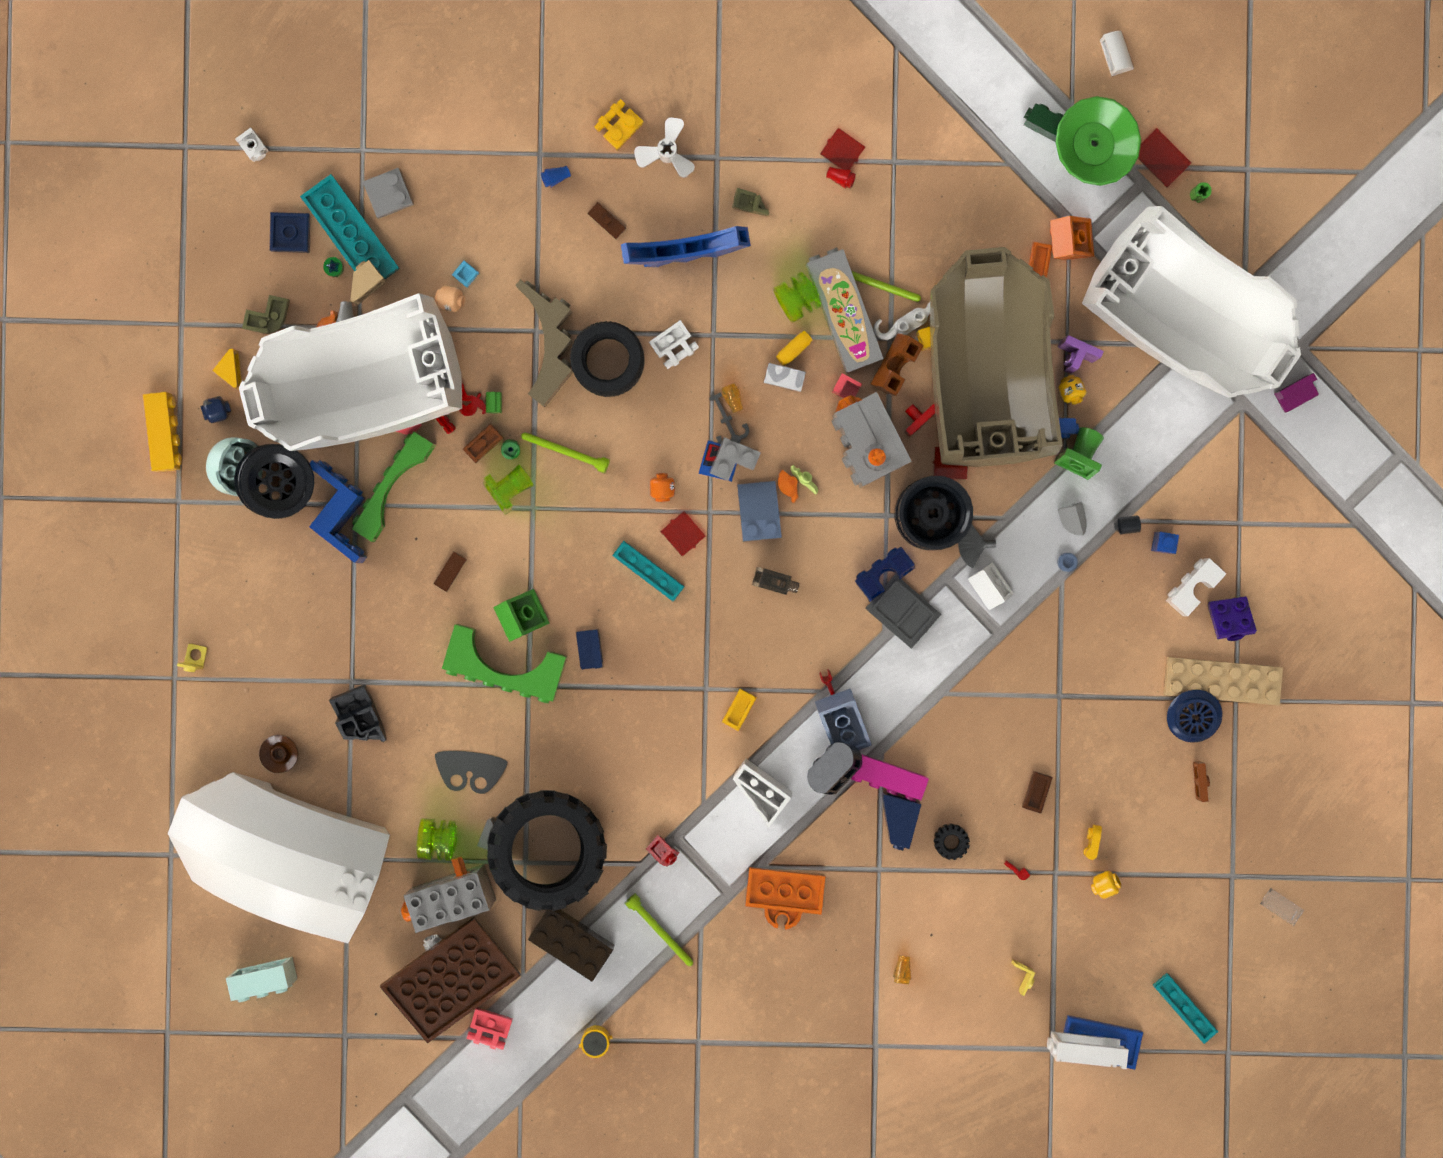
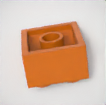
[1050,216,1095,260]

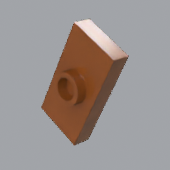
[463,424,504,463]
[1193,761,1210,802]

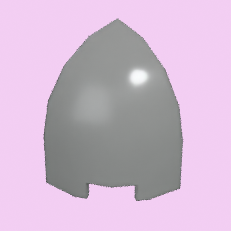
[1058,502,1087,535]

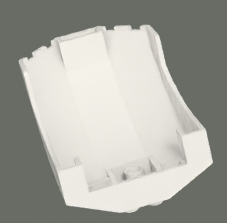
[1082,206,1301,398]
[239,293,462,451]
[168,772,390,943]

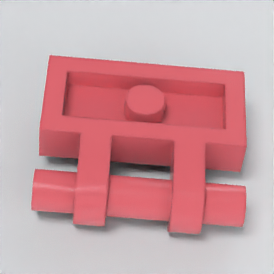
[467,1007,513,1050]

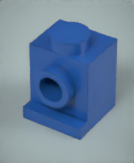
[1059,418,1079,439]

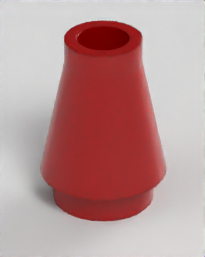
[826,167,856,189]

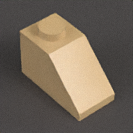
[351,260,387,305]

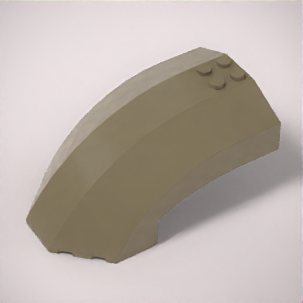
[930,247,1063,467]

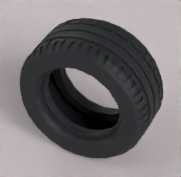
[570,321,645,397]

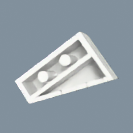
[733,759,792,828]

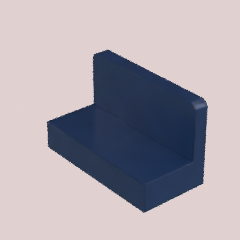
[576,629,604,670]

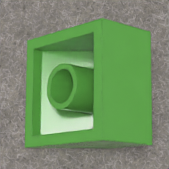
[493,589,550,642]

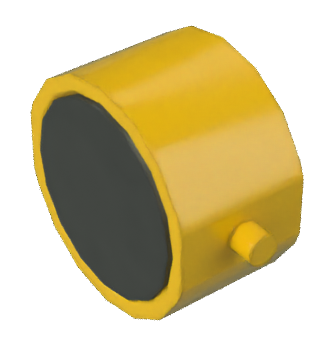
[578,1025,613,1058]

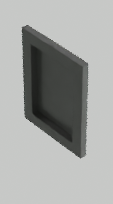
[865,574,942,649]

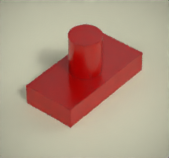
[904,404,936,438]

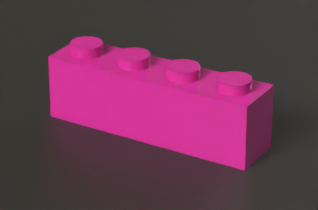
[851,754,929,802]

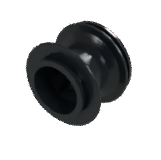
[234,444,314,519]

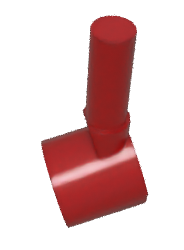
[819,669,835,695]
[1004,860,1030,880]

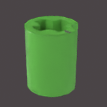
[1190,182,1212,203]
[486,392,502,414]

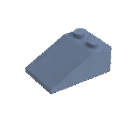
[737,481,782,542]
[815,688,872,750]

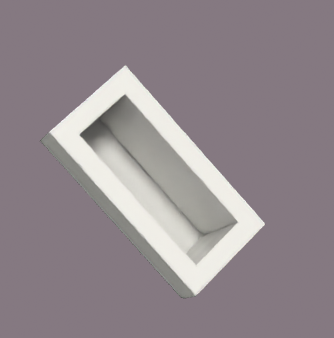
[1100,31,1134,76]

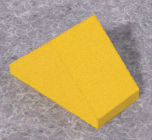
[212,349,242,389]

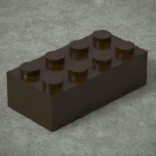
[528,909,615,982]

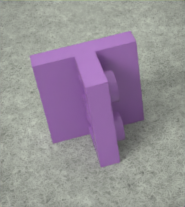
[1058,335,1104,374]

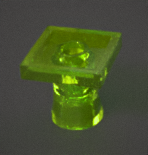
[483,464,534,515]

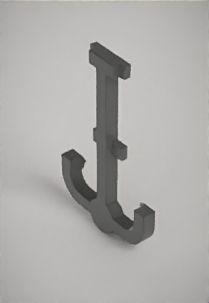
[709,392,749,445]

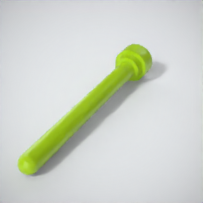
[852,271,921,302]
[521,432,610,474]
[624,893,693,966]

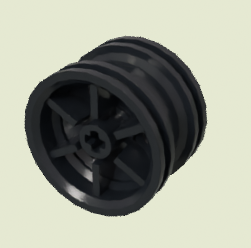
[894,476,973,550]

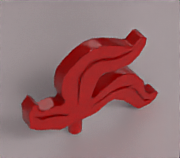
[459,383,486,416]

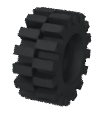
[934,824,970,860]

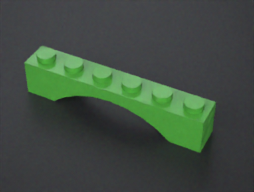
[352,432,436,542]

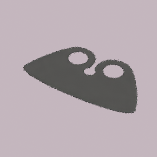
[435,751,507,794]

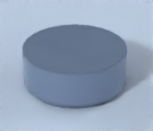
[1057,553,1078,572]

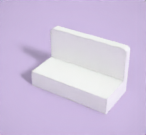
[968,562,1014,610]

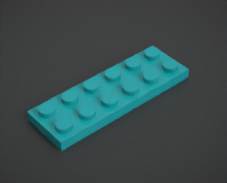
[300,174,400,279]

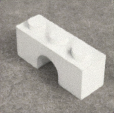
[1166,558,1226,617]

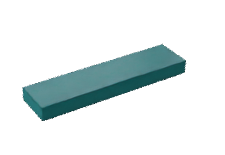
[612,541,685,602]
[1153,973,1218,1044]

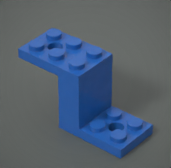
[309,460,367,563]

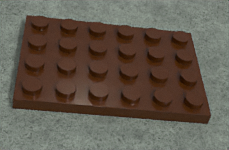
[380,917,521,1044]

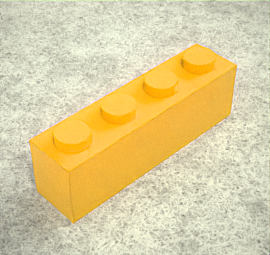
[143,392,182,472]

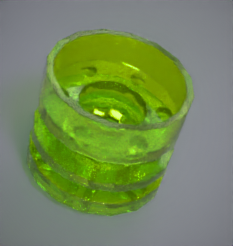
[773,272,821,323]
[417,818,457,861]

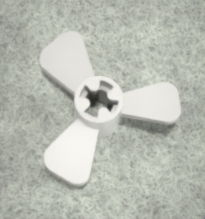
[634,117,695,178]

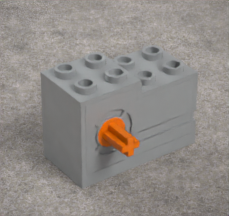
[831,392,912,488]
[401,856,496,933]

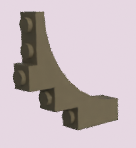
[516,279,573,407]

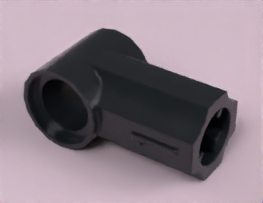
[1114,515,1141,535]

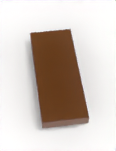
[587,202,626,239]
[434,551,467,592]

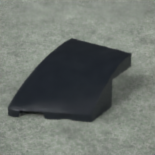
[329,684,387,742]

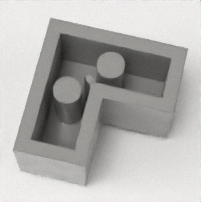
[710,437,761,481]

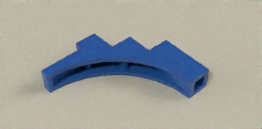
[621,226,751,267]

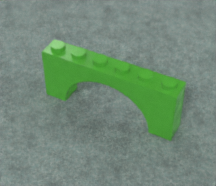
[442,624,567,704]

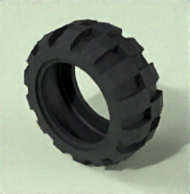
[487,790,607,911]

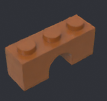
[871,333,924,396]

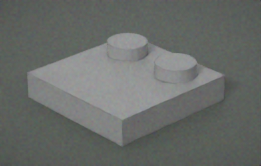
[363,168,414,219]

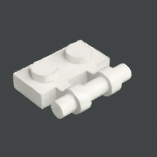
[649,320,699,369]

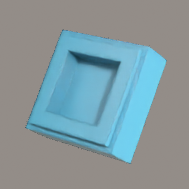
[452,261,480,288]

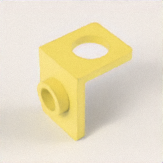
[177,644,207,672]
[1012,959,1035,996]

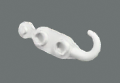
[873,302,930,340]

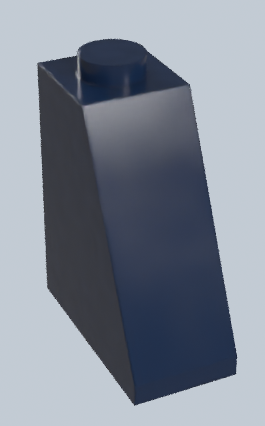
[882,792,921,851]

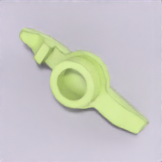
[791,465,818,494]

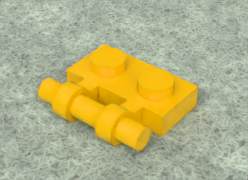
[594,99,644,151]

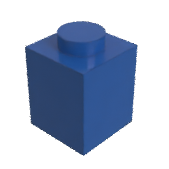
[1151,532,1179,554]

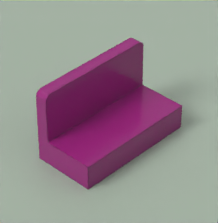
[1274,373,1319,413]

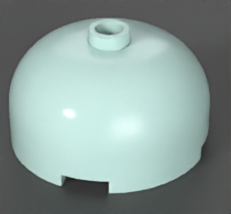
[206,437,263,496]

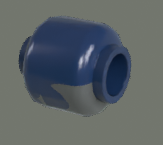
[200,396,231,423]

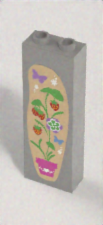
[806,248,884,373]

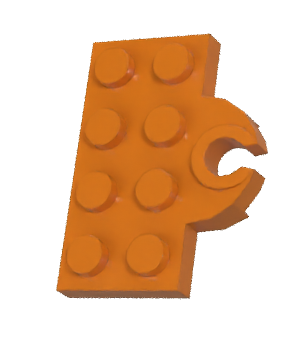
[745,867,826,930]

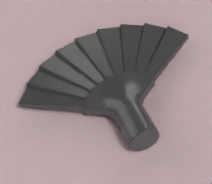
[958,524,996,568]

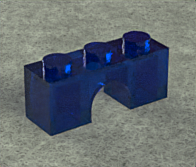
[855,547,915,602]

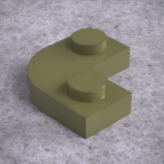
[242,295,290,334]

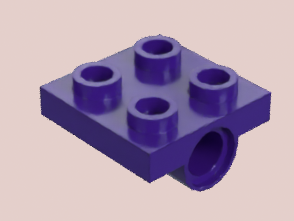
[1208,596,1257,641]

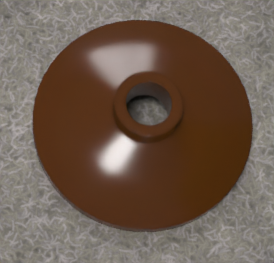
[259,735,298,773]

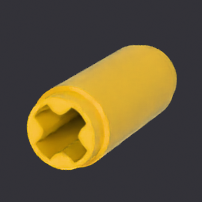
[776,331,813,366]

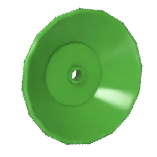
[1055,96,1141,186]

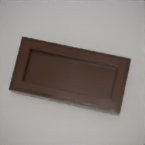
[1022,771,1053,814]

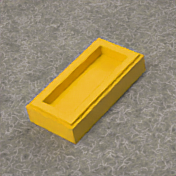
[722,688,757,731]

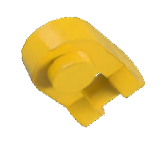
[1083,824,1102,860]

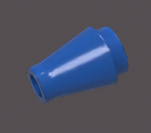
[541,166,571,188]

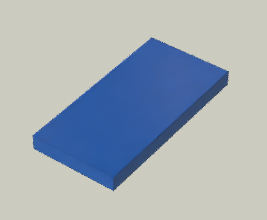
[1063,1015,1143,1070]

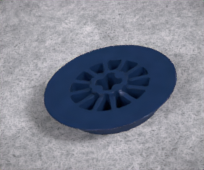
[1167,690,1223,743]

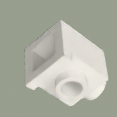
[235,128,269,162]

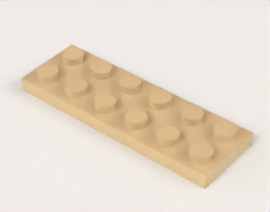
[1164,657,1283,706]

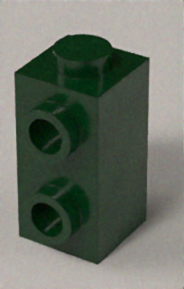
[1023,104,1064,142]

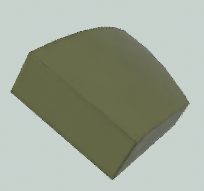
[732,188,769,216]

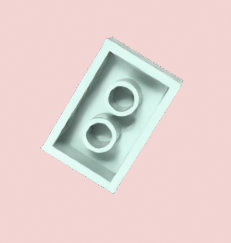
[226,957,297,1002]

